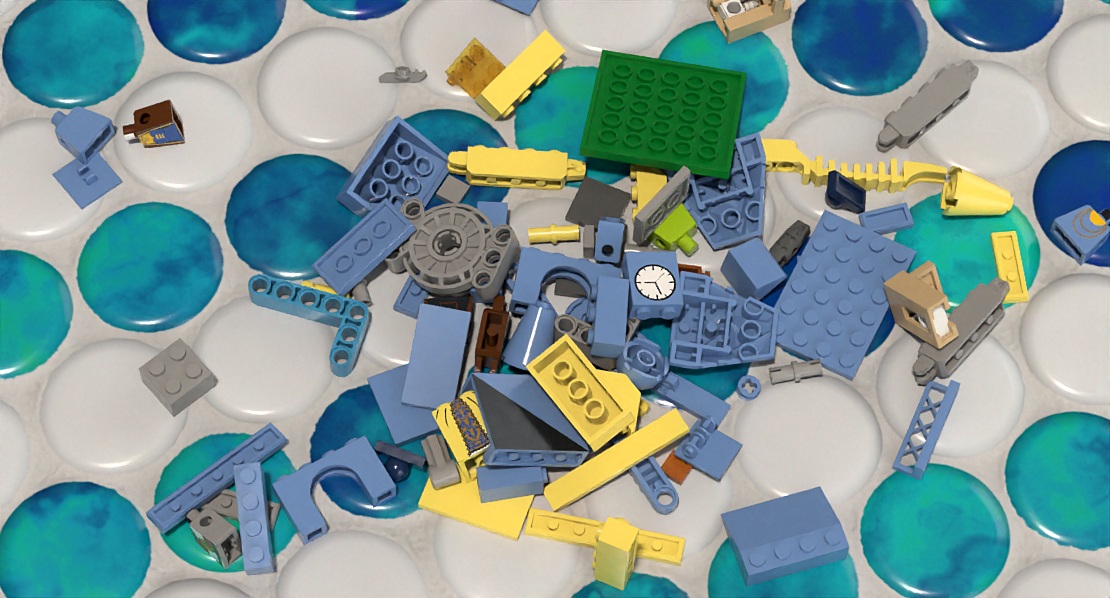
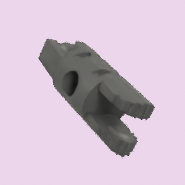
[769,220,810,268]

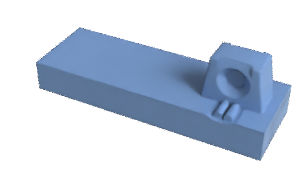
[651,370,731,429]

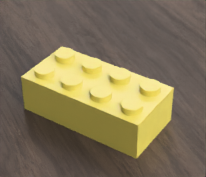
[526,333,635,452]

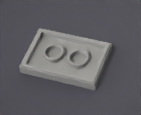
[632,166,691,245]

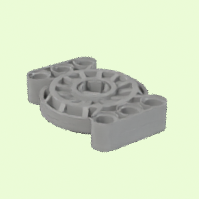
[384,198,519,300]

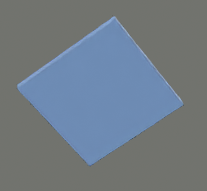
[52,153,123,210]

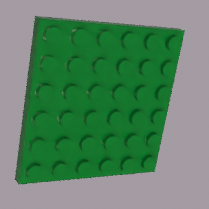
[579,50,747,179]

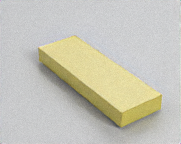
[990,231,1029,304]

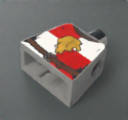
[185,508,242,569]

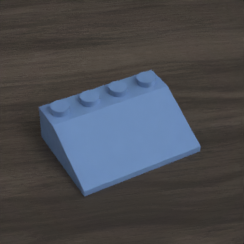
[335,115,448,218]
[721,486,849,587]

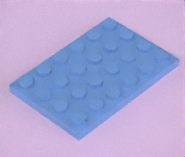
[774,210,917,381]

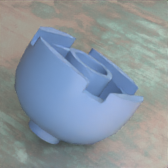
[616,337,669,390]

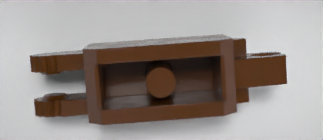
[474,295,509,374]

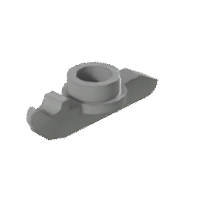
[379,66,426,83]

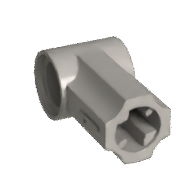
[421,434,460,489]

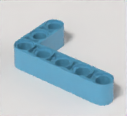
[248,274,369,377]

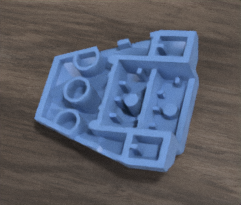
[665,132,766,250]
[668,271,779,369]

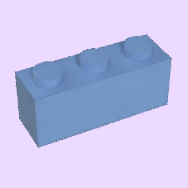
[586,275,629,359]

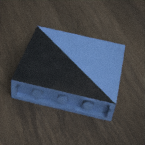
[462,372,589,467]

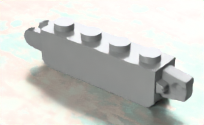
[876,60,979,153]
[912,277,1010,385]

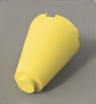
[940,166,1013,216]

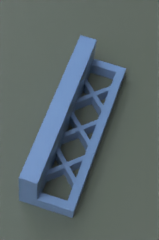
[892,380,961,481]

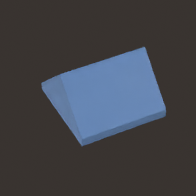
[720,237,787,301]

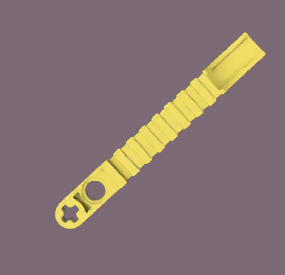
[761,139,947,193]

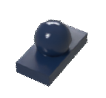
[825,170,866,214]
[374,440,428,481]

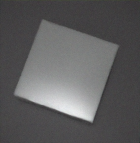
[436,175,470,204]
[583,225,594,259]

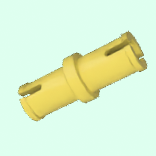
[528,224,579,244]

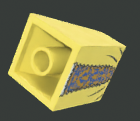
[432,391,490,483]

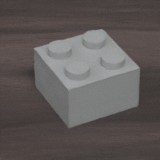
[139,338,215,417]

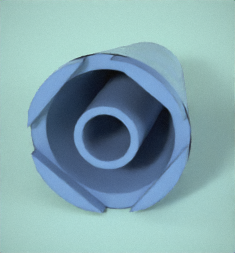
[501,299,555,371]

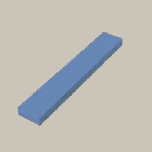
[146,422,288,534]

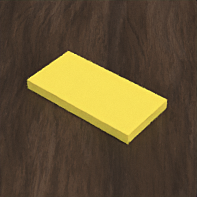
[418,465,535,541]

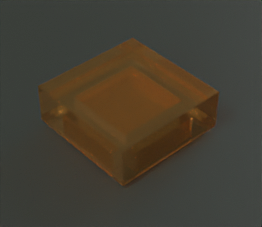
[661,449,694,486]

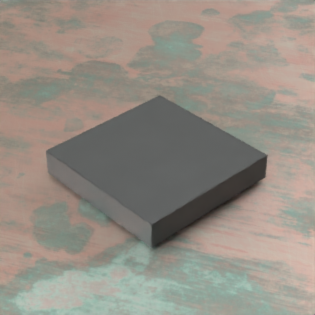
[565,176,631,232]

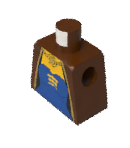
[123,100,185,148]

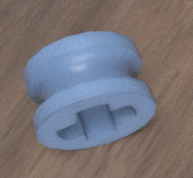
[736,375,761,401]

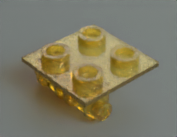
[445,37,506,99]

